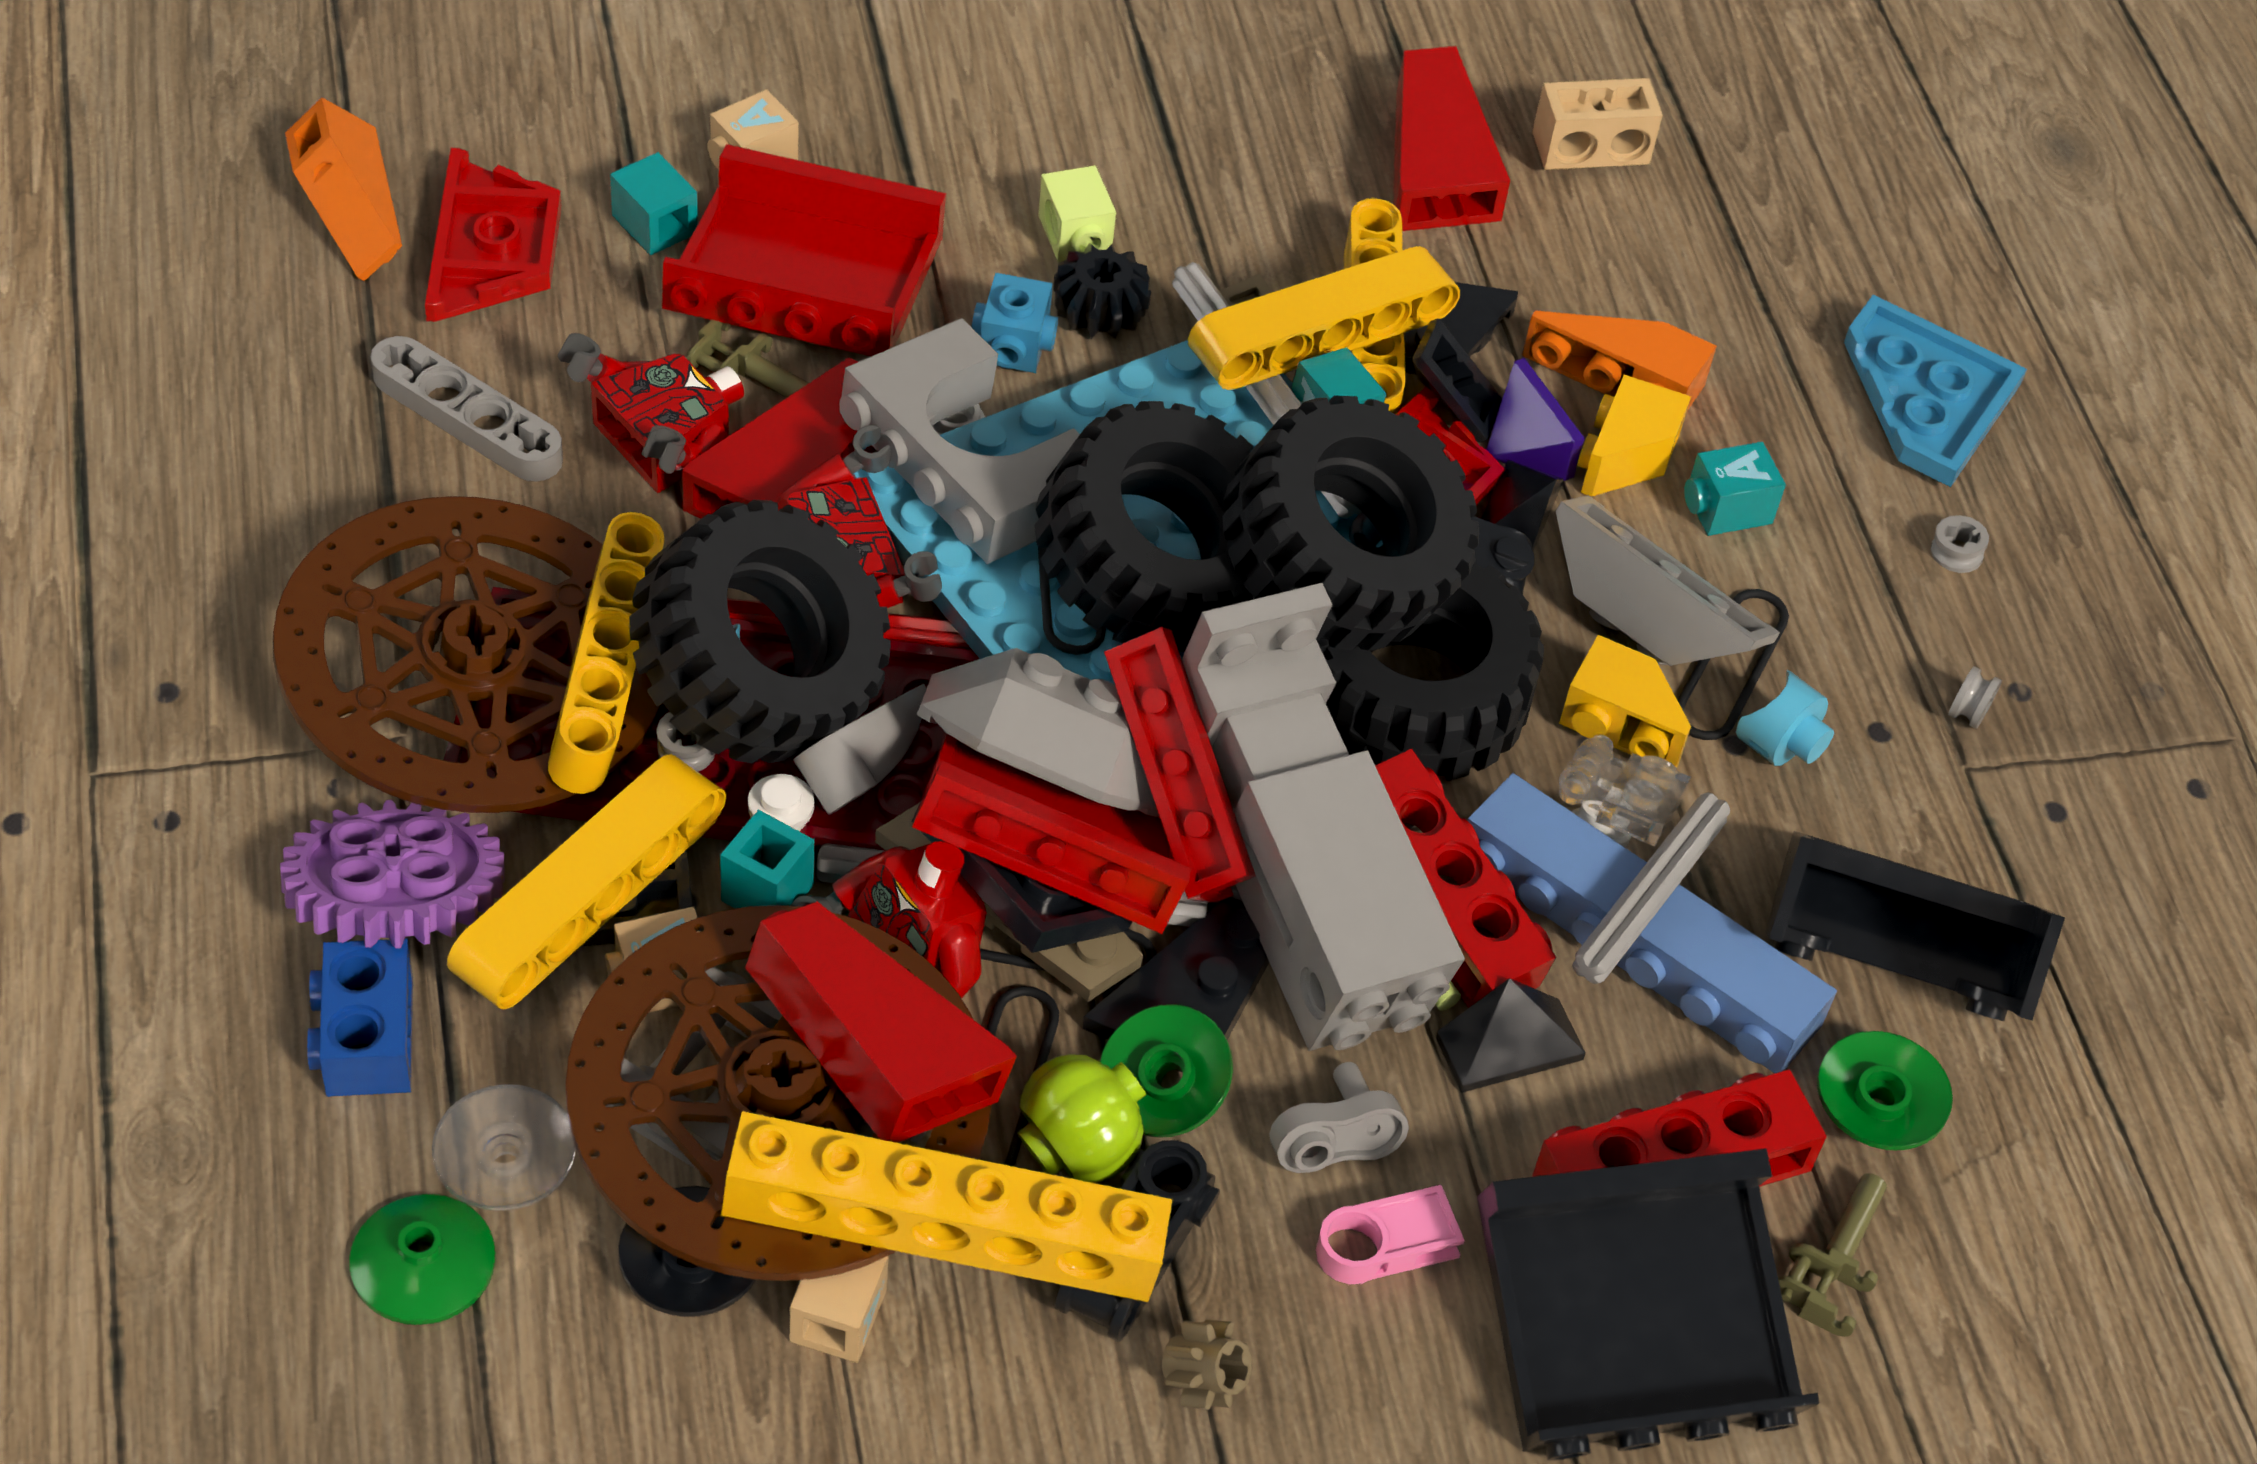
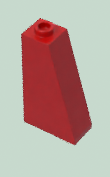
[1393,46,1510,231]
[683,357,876,519]
[745,901,1017,1143]

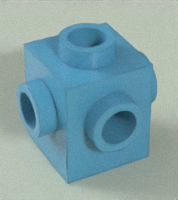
[971,272,1058,373]

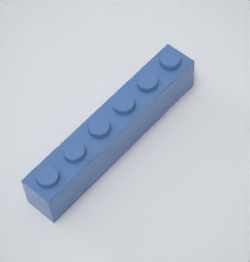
[1467,773,1837,1073]

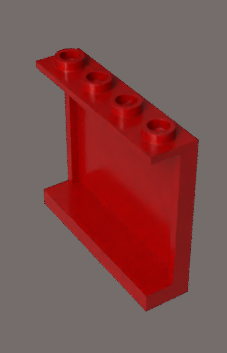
[662,144,946,357]
[912,733,1192,934]

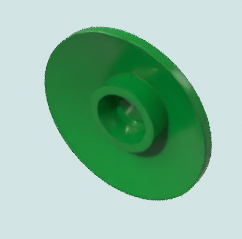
[1100,1005,1233,1138]
[1817,1031,1953,1151]
[349,1194,496,1325]

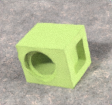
[1038,165,1116,262]

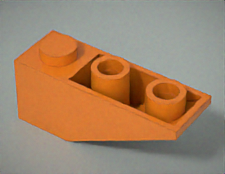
[285,97,402,281]
[1522,310,1717,413]

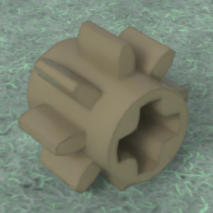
[1162,1319,1252,1410]

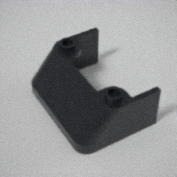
[1765,831,2065,1021]

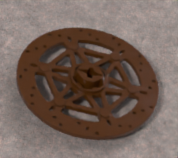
[273,496,661,813]
[566,905,991,1281]

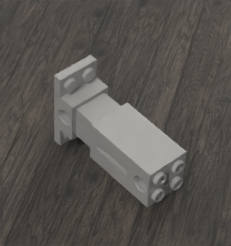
[1182,583,1465,1051]

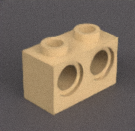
[1532,78,1663,170]

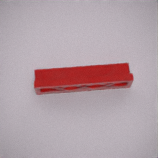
[1104,627,1256,902]

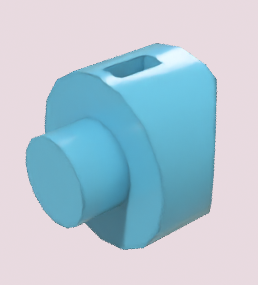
[1736,670,1834,766]

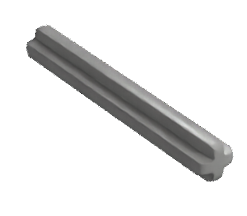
[1572,792,1730,984]

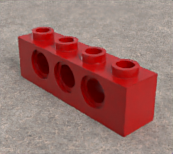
[1375,749,1557,1008]
[1532,1069,1827,1187]

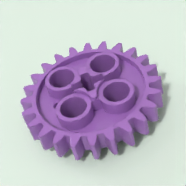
[280,800,505,948]

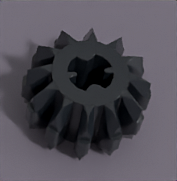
[1053,243,1151,339]

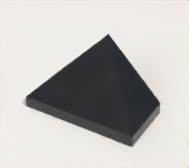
[1412,318,1502,443]
[1481,460,1563,551]
[1436,978,1586,1093]

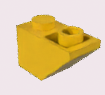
[1577,375,1691,497]
[1559,635,1691,773]

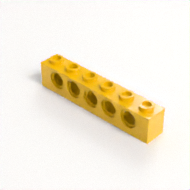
[721,1111,1172,1302]

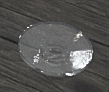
[432,1084,576,1211]

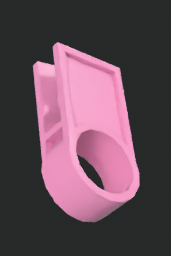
[1316,1185,1465,1284]

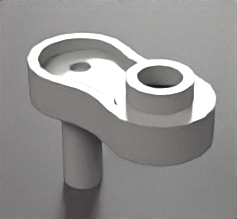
[1269,1062,1409,1173]

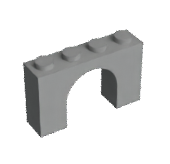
[839,318,1080,564]

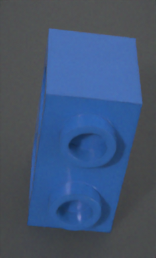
[307,939,413,1097]

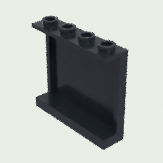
[1477,1148,1820,1461]

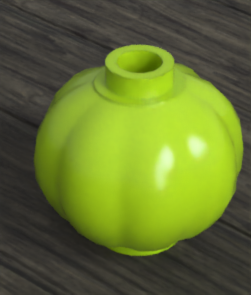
[1017,1054,1146,1183]

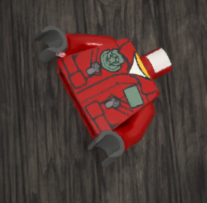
[557,333,744,493]
[777,425,942,608]
[790,841,987,999]

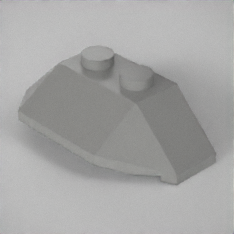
[1555,495,1780,666]
[916,648,1159,818]

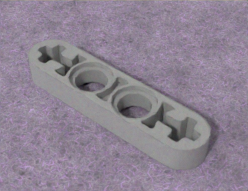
[370,336,563,482]

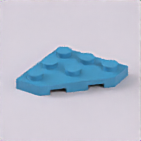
[1844,295,2027,487]

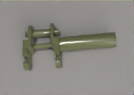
[687,320,809,397]
[1778,1173,1887,1337]

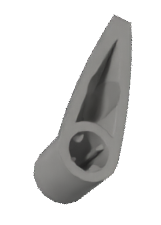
[793,684,926,815]

